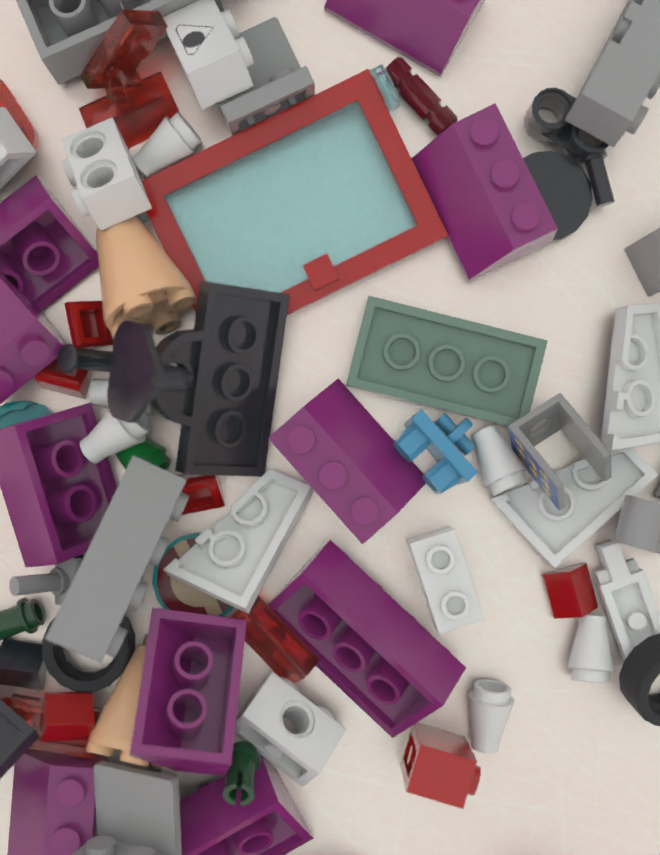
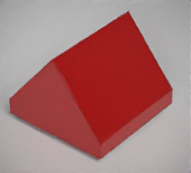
[64,301,113,350]
[35,358,93,399]
[176,473,225,515]
[541,563,598,619]
[41,692,95,741]

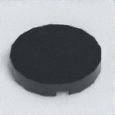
[523,151,593,243]

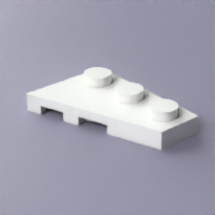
[601,303,660,451]
[491,447,658,569]
[163,468,313,614]

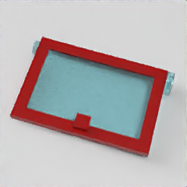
[137,64,448,316]

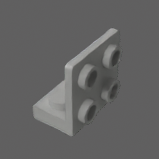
[217,17,315,136]
[71,761,182,855]

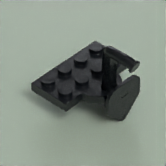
[57,281,290,477]

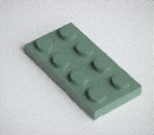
[346,295,548,427]

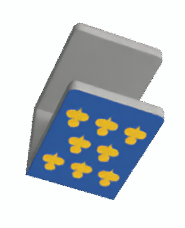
[508,393,611,511]

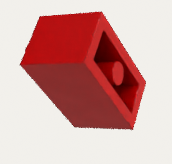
[400,722,481,809]

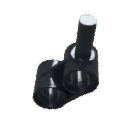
[524,87,615,207]

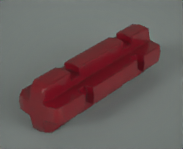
[383,57,458,135]

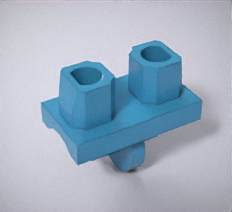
[393,409,478,494]

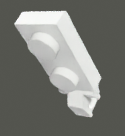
[594,539,660,661]

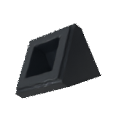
[0,638,47,690]

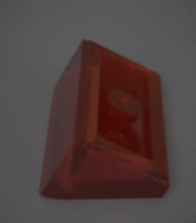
[79,71,180,148]
[228,596,320,684]

